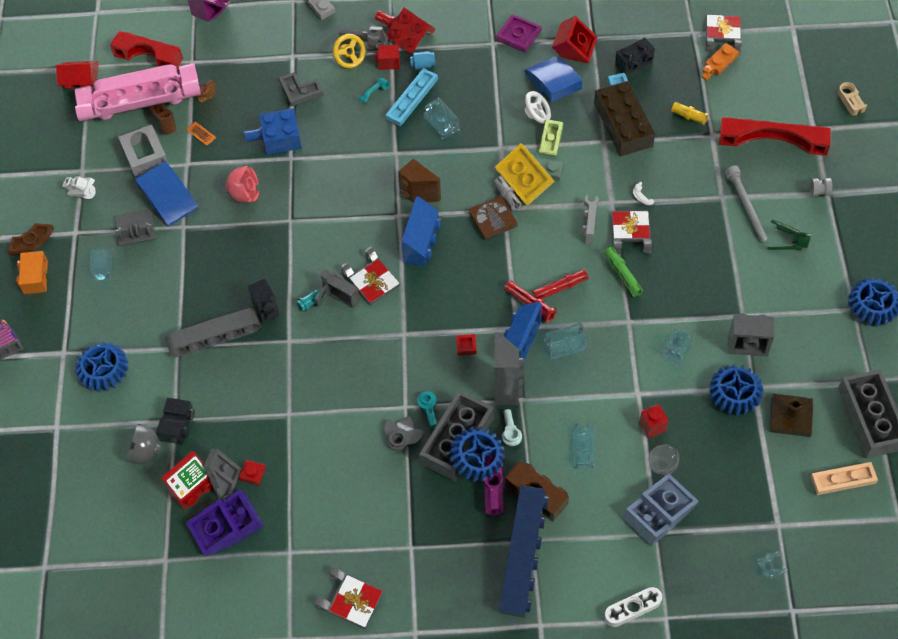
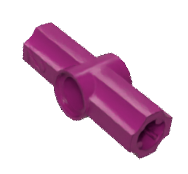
[484,455,503,515]

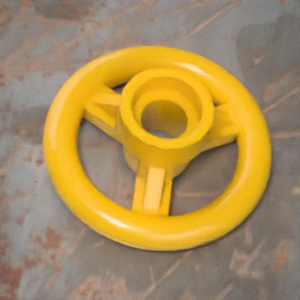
[333,34,366,69]

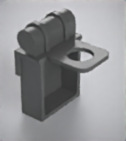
[316,270,360,308]

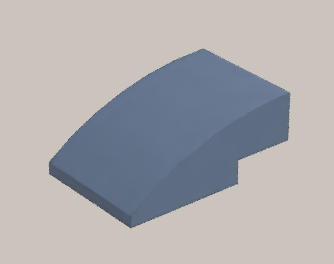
[622,474,699,546]

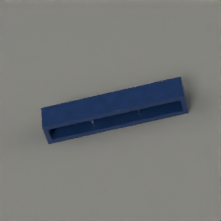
[499,485,549,618]

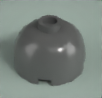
[126,424,161,464]

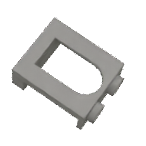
[118,125,168,178]

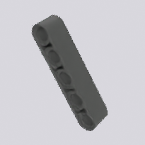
[165,308,261,357]

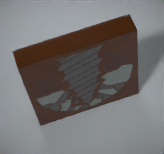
[469,196,518,240]

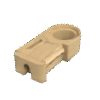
[838,82,867,116]

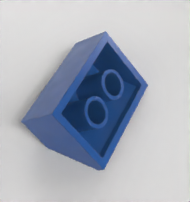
[401,197,441,267]
[504,302,542,363]

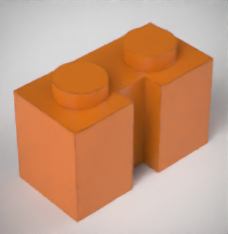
[16,251,48,294]

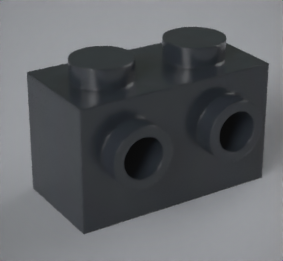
[615,37,655,75]

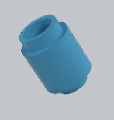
[410,51,435,70]

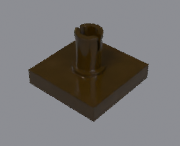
[770,393,813,437]

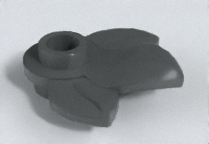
[384,416,424,451]

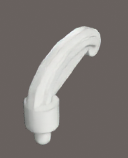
[633,182,654,205]

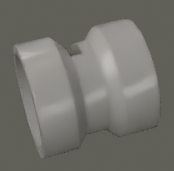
[810,178,832,197]

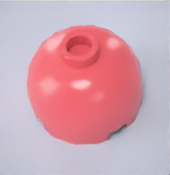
[226,166,259,203]

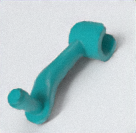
[358,78,390,103]

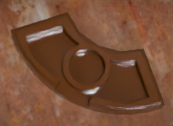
[7,223,54,256]

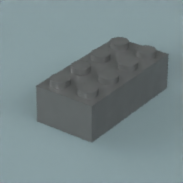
[838,369,898,459]
[419,391,494,482]

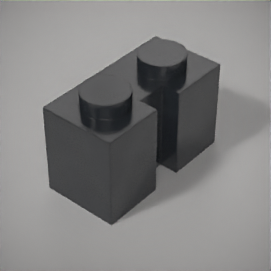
[248,278,280,323]
[156,397,195,445]

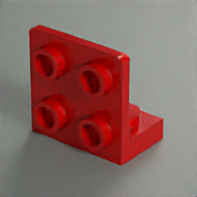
[386,7,436,54]

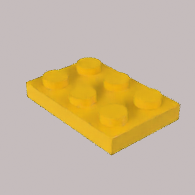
[495,143,555,206]

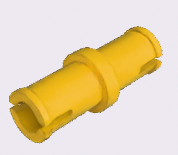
[671,102,708,125]

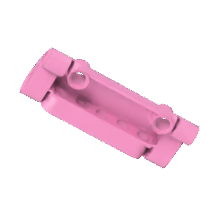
[75,63,201,121]

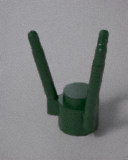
[768,220,811,251]

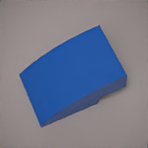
[525,56,582,103]
[135,161,198,227]

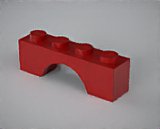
[110,30,183,68]

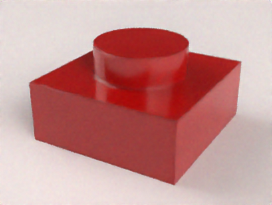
[456,334,477,356]
[239,460,266,486]

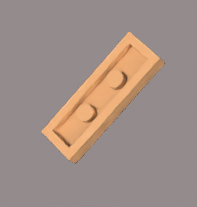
[811,462,878,495]

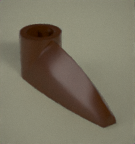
[148,104,177,134]

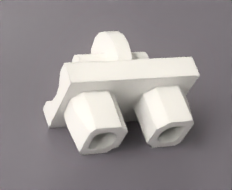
[63,176,96,199]

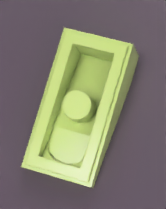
[539,119,563,156]

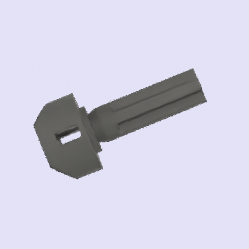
[339,26,388,49]

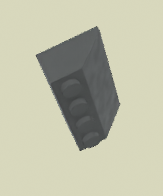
[495,332,523,405]

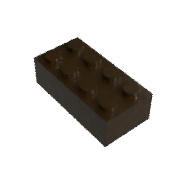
[594,81,655,157]

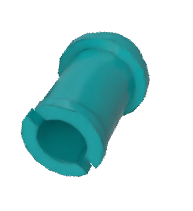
[296,290,322,311]

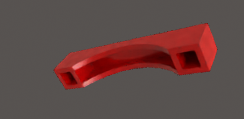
[719,117,831,156]

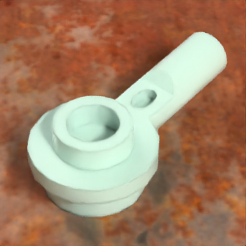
[502,409,522,446]

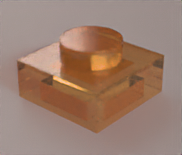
[197,80,217,102]

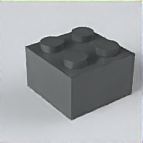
[729,313,774,356]

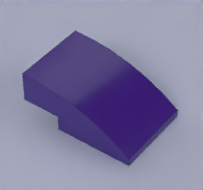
[186,489,265,557]

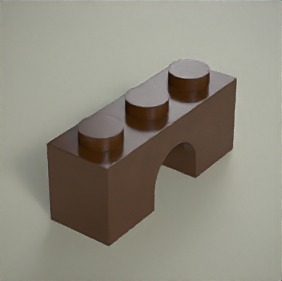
[505,460,569,522]

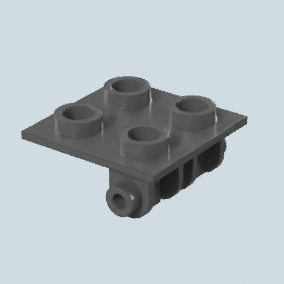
[115,209,156,246]

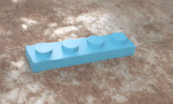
[385,68,438,127]

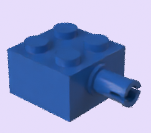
[244,108,302,155]

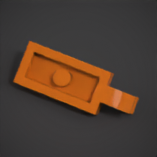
[701,43,740,80]

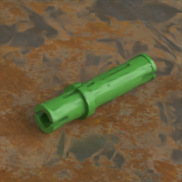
[603,246,643,297]

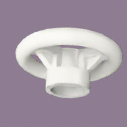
[525,91,551,124]

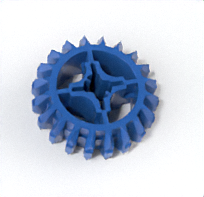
[848,277,898,327]
[75,341,129,392]
[709,364,764,416]
[449,426,505,482]

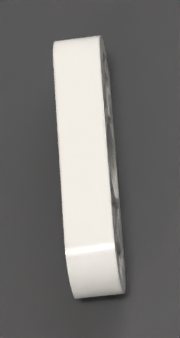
[604,587,662,627]

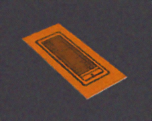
[186,121,216,145]

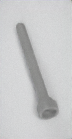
[725,166,767,242]

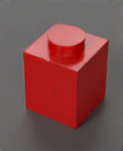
[375,45,400,70]
[639,404,669,438]

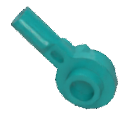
[417,391,437,429]

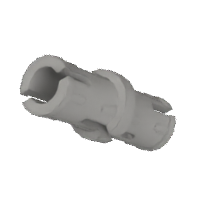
[493,176,522,210]

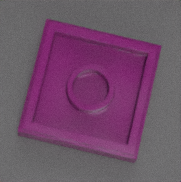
[496,14,542,53]

